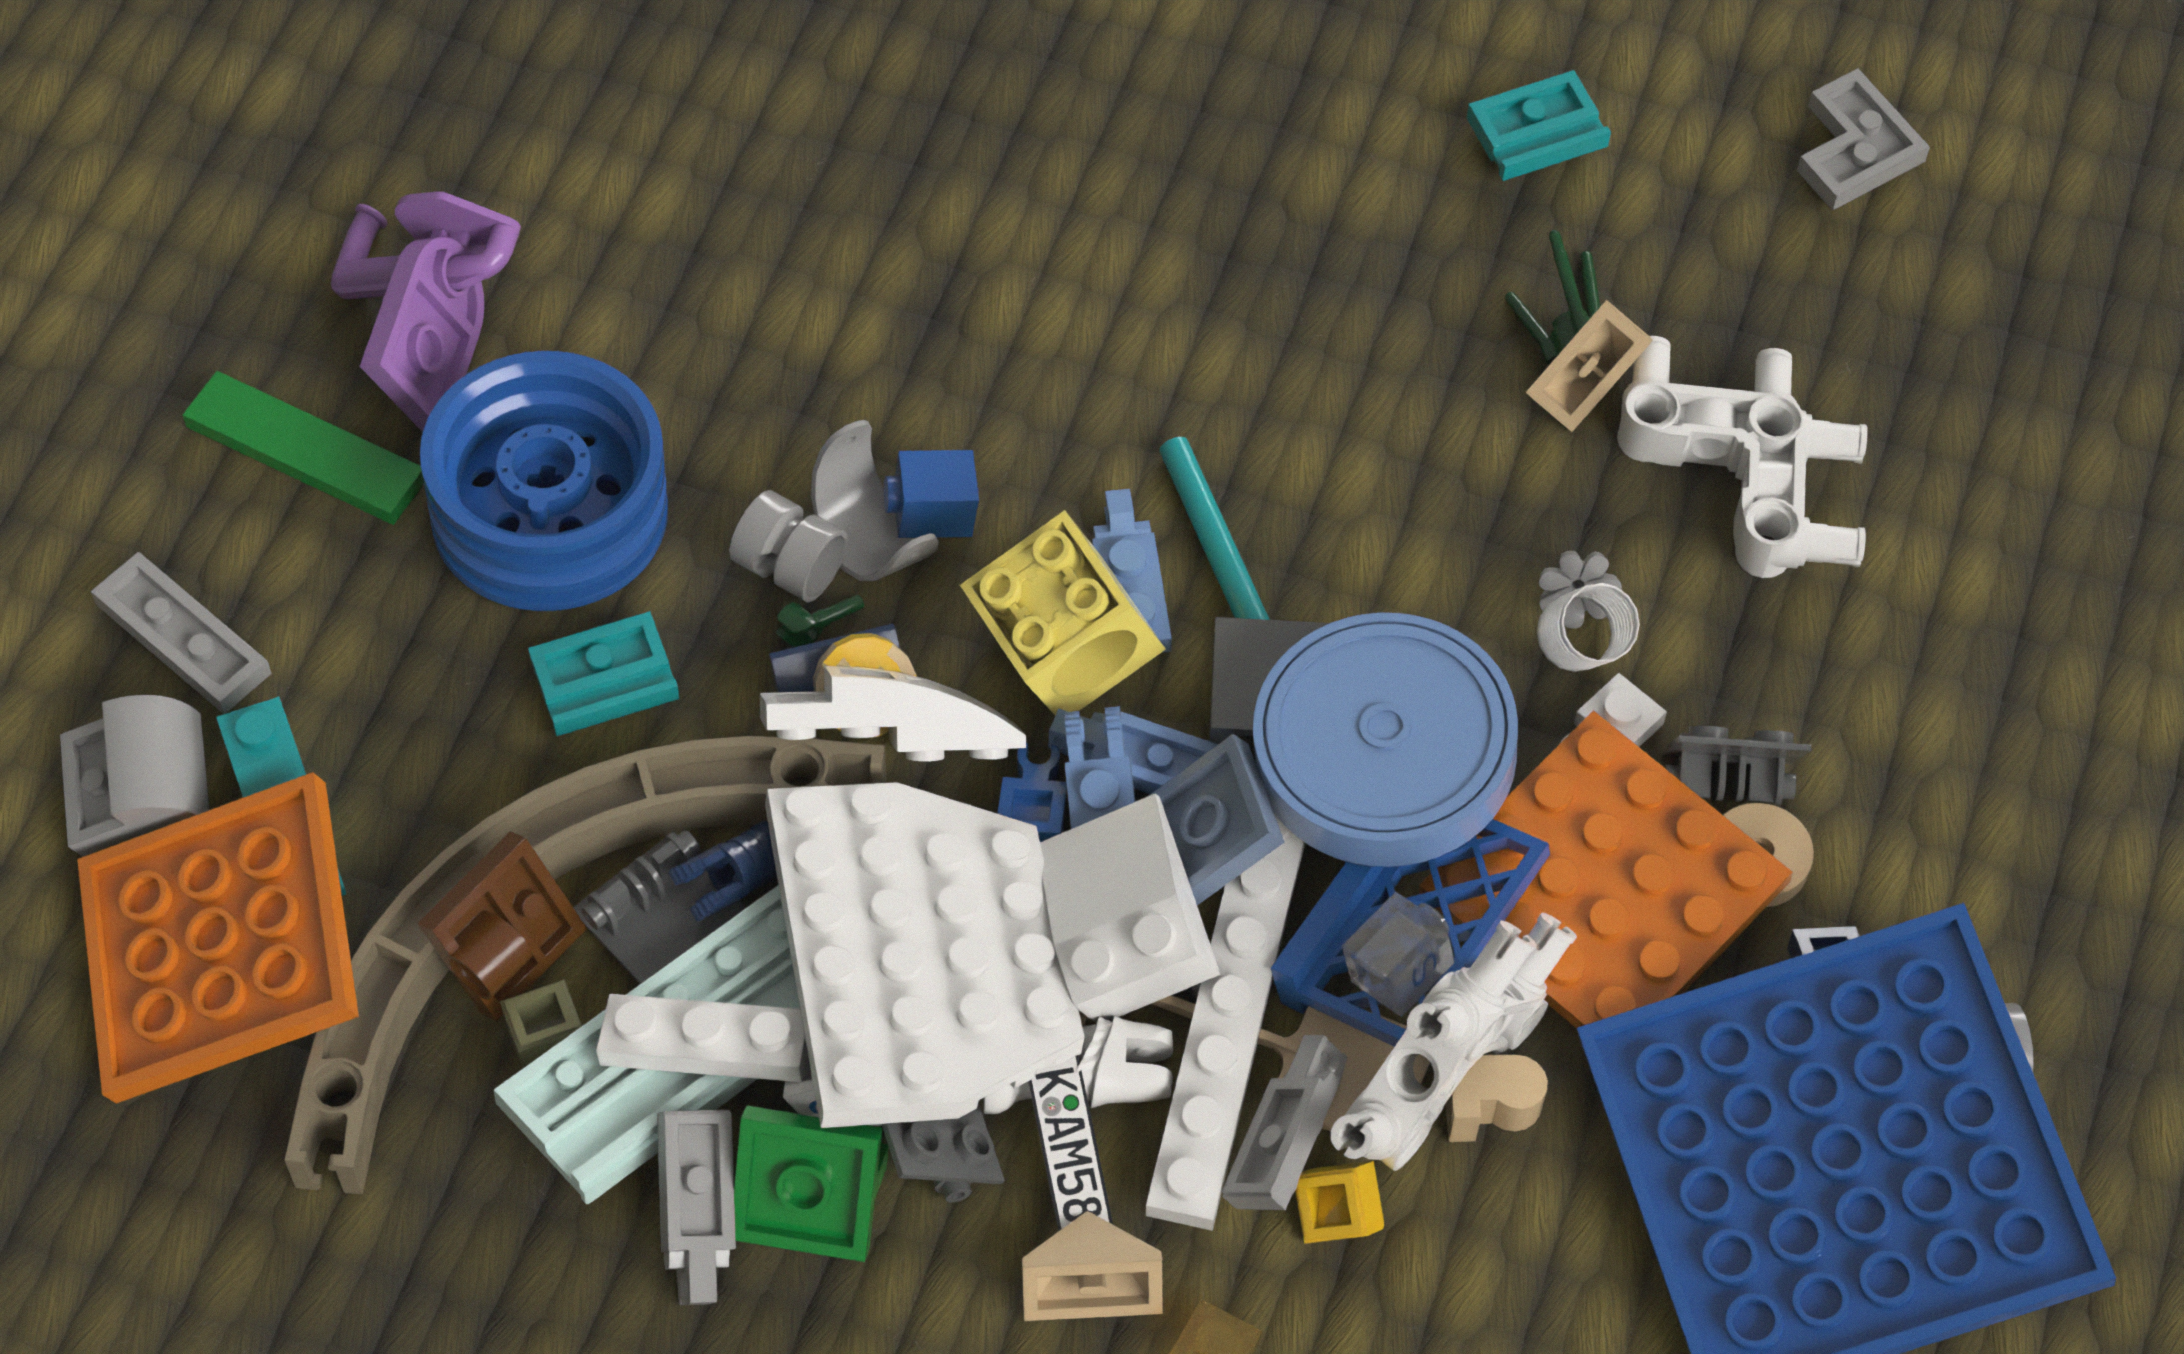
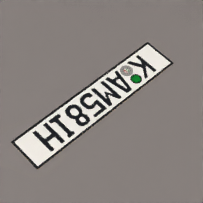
[1028,1055,1113,1231]

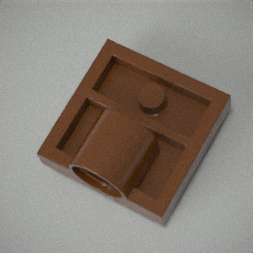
[417,831,587,1021]

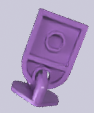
[331,192,521,432]

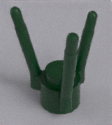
[1505,230,1600,365]

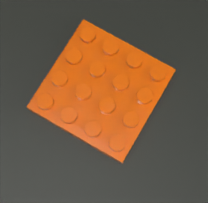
[1419,710,1793,1029]
[77,772,359,1104]

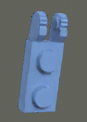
[1064,706,1135,829]

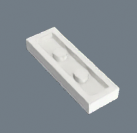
[596,994,808,1082]

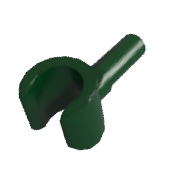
[776,594,864,648]

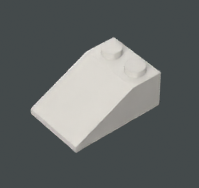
[1040,793,1221,1023]

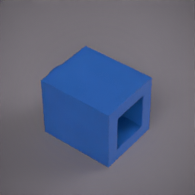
[884,450,979,538]

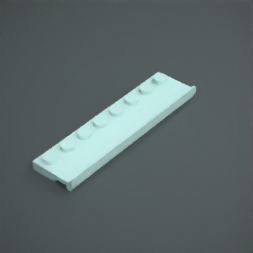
[494,885,800,1204]

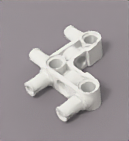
[1617,336,1867,578]
[1331,913,1577,1171]

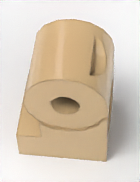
[1445,1055,1548,1142]

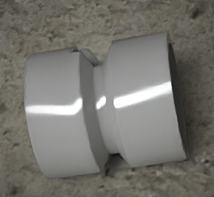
[729,490,848,603]

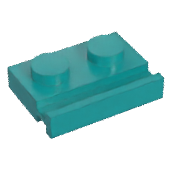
[1466,70,1611,181]
[528,611,680,736]

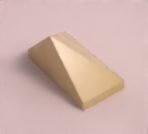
[1526,300,1653,432]
[1022,1211,1163,1321]

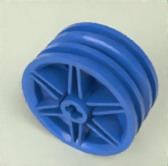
[420,351,668,611]

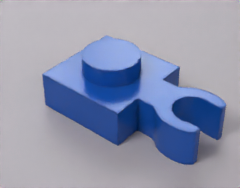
[998,743,1067,842]

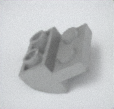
[60,695,209,857]

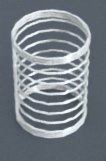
[1537,583,1640,672]

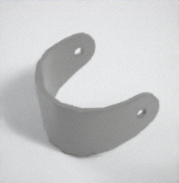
[811,420,939,581]

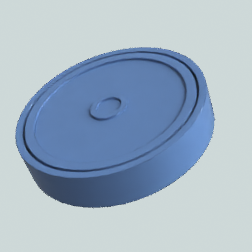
[1253,613,1518,867]

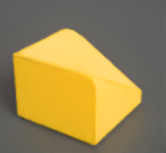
[1295,1161,1384,1244]

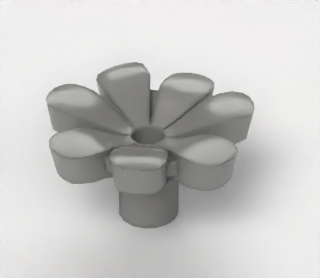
[1539,551,1622,628]

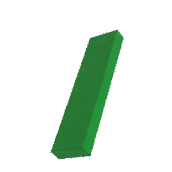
[182,371,424,525]

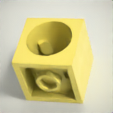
[960,510,1166,716]

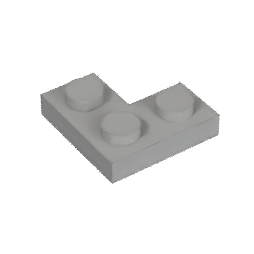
[1797,68,1930,211]

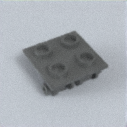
[1662,726,1812,805]
[573,830,747,984]
[882,1103,1005,1202]

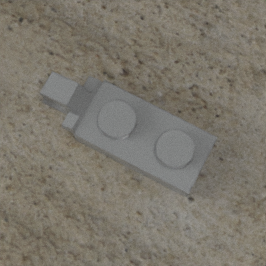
[1221,1035,1347,1210]
[657,1110,736,1305]

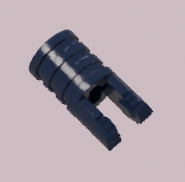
[668,821,778,922]

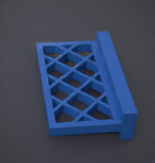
[1270,819,1550,1047]

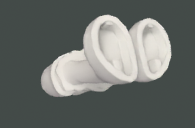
[984,1016,1173,1114]

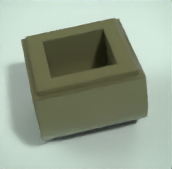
[500,980,582,1068]

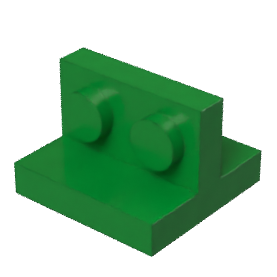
[734,1106,889,1262]

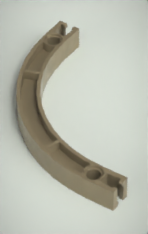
[285,736,886,1195]

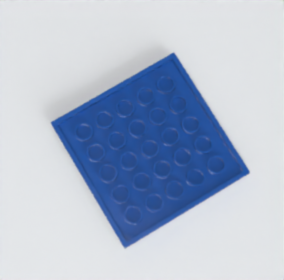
[1577,903,2116,1354]

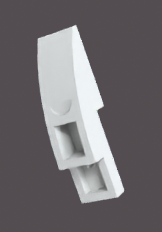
[760,666,1026,761]

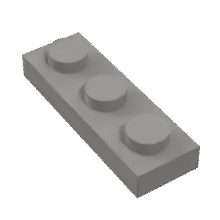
[91,552,272,714]

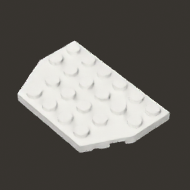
[765,782,1085,1128]

